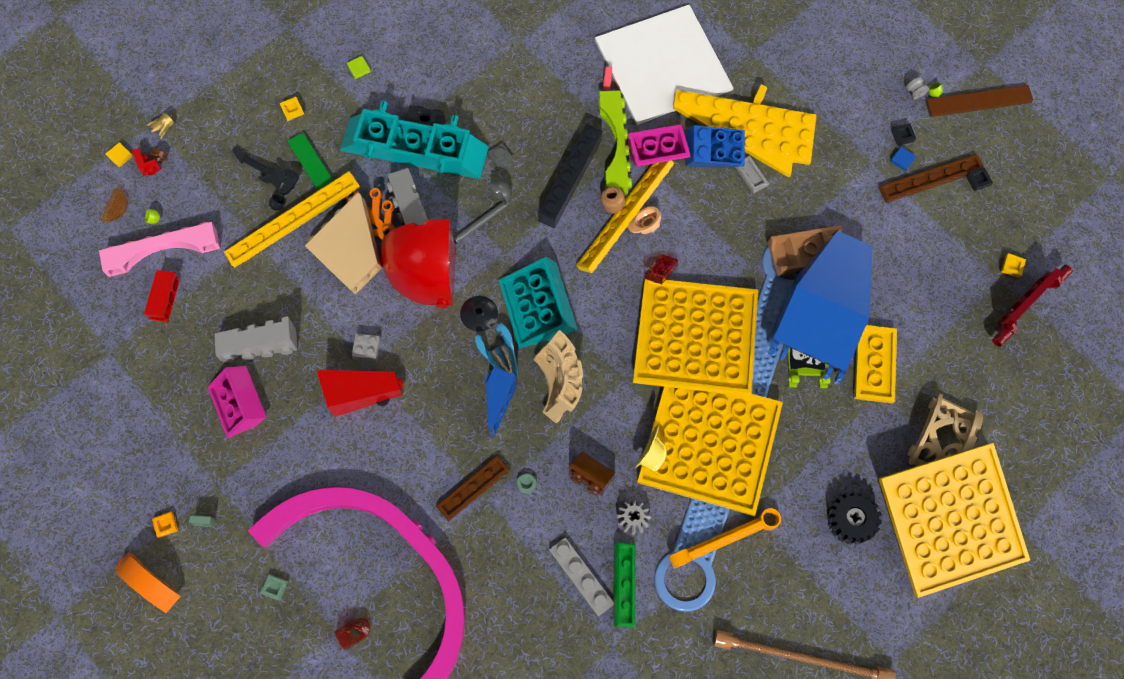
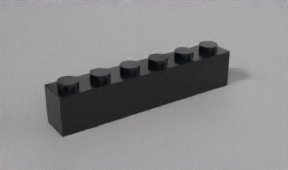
[538,124,603,229]

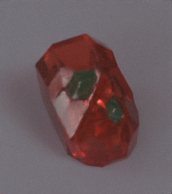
[334,618,371,651]

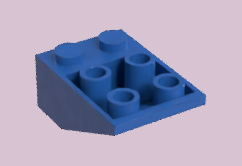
[686,125,745,167]

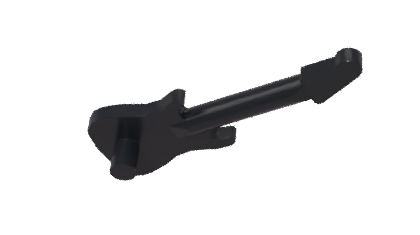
[232,147,299,195]

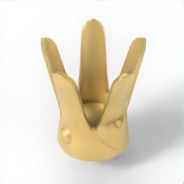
[146,113,174,139]

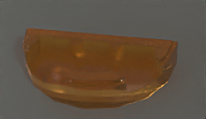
[101,188,128,223]

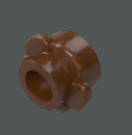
[149,148,168,163]

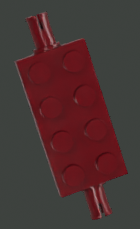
[992,265,1073,347]

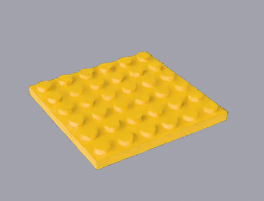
[633,278,758,396]
[637,387,783,516]
[878,443,1030,598]

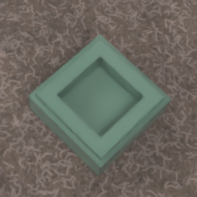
[189,515,216,527]
[260,574,288,601]

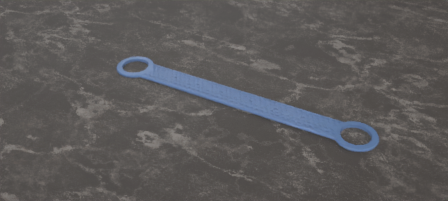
[654,247,794,612]

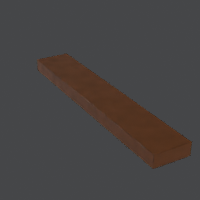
[926,85,1034,117]
[879,154,984,203]

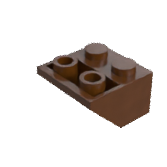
[569,451,616,496]

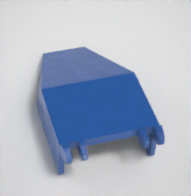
[767,231,873,385]

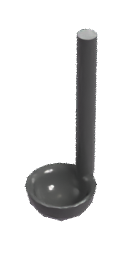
[453,180,512,244]

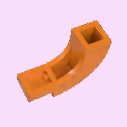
[115,551,181,613]

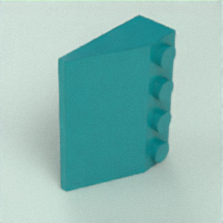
[498,257,578,348]

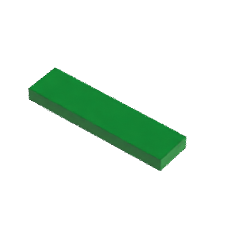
[287,133,334,191]
[614,542,635,628]

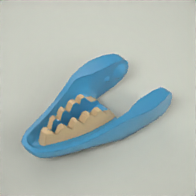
[475,323,518,379]

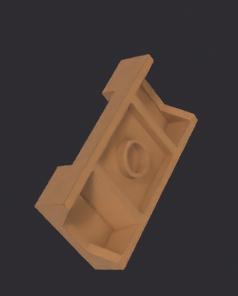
[767,225,842,277]

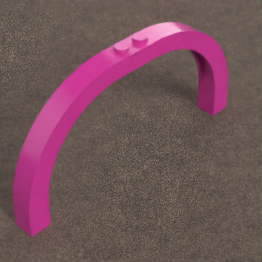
[248,487,465,679]

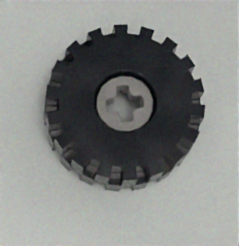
[827,491,882,545]

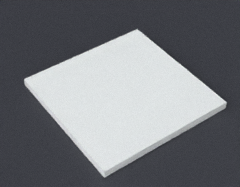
[595,5,733,125]

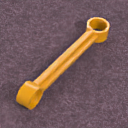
[668,508,781,569]

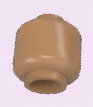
[600,186,626,214]

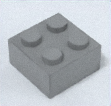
[352,334,381,362]

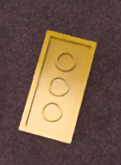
[854,325,897,404]

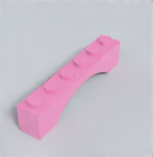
[99,222,220,277]

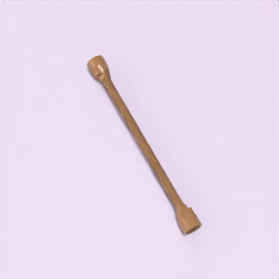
[713,630,896,679]

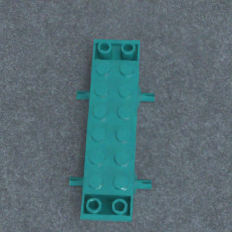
[340,101,489,179]

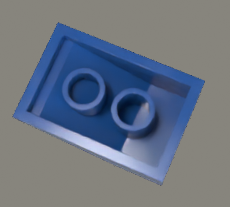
[485,367,517,438]

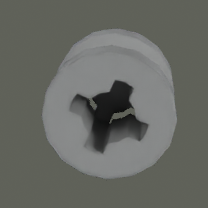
[906,77,929,99]

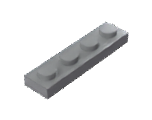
[549,538,614,617]

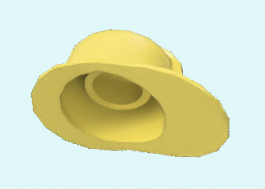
[635,425,666,471]

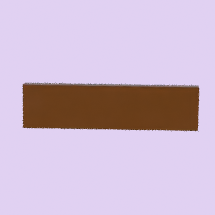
[436,455,510,522]

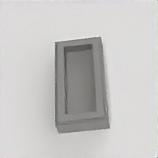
[735,156,769,194]

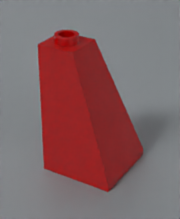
[317,370,404,417]

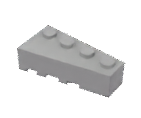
[386,168,428,225]
[214,316,298,363]

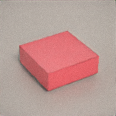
[603,66,613,91]

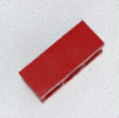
[144,270,180,323]

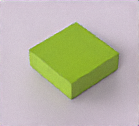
[346,56,371,79]

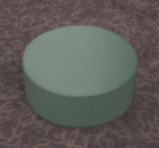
[517,473,537,494]

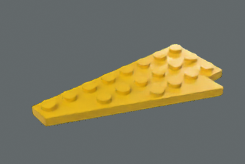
[673,90,816,177]

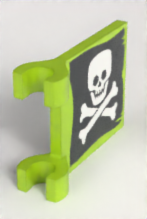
[787,347,830,388]

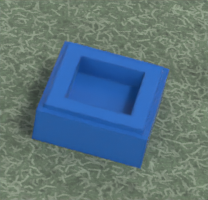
[890,147,916,171]

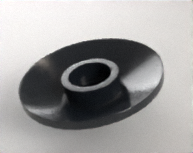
[460,296,498,332]

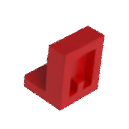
[132,148,161,176]

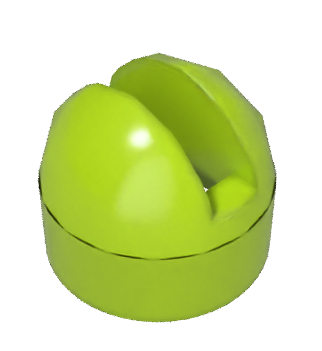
[928,82,943,98]
[145,208,160,224]

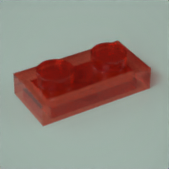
[645,254,678,285]

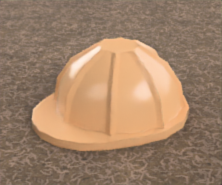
[628,206,661,234]

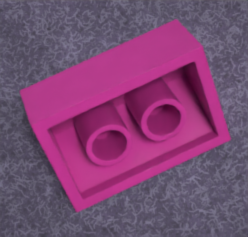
[627,124,690,167]
[208,366,266,438]

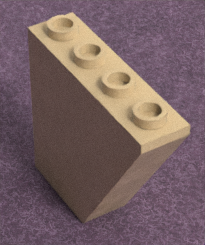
[305,193,382,294]

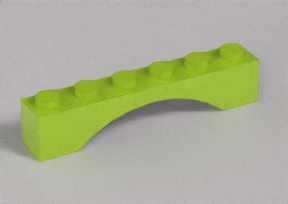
[599,91,632,194]

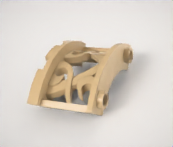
[534,330,583,423]
[907,393,984,466]

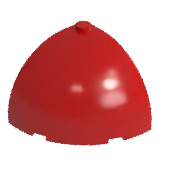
[381,219,456,308]

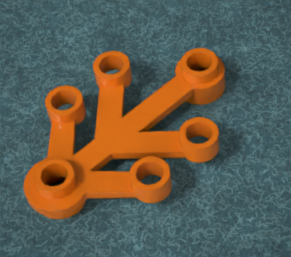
[345,188,396,240]

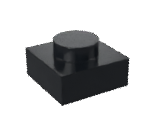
[891,123,916,146]
[966,167,993,191]

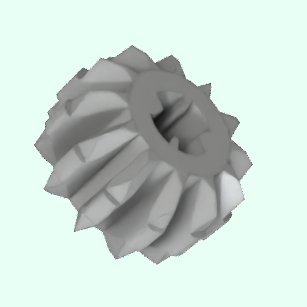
[616,500,651,535]

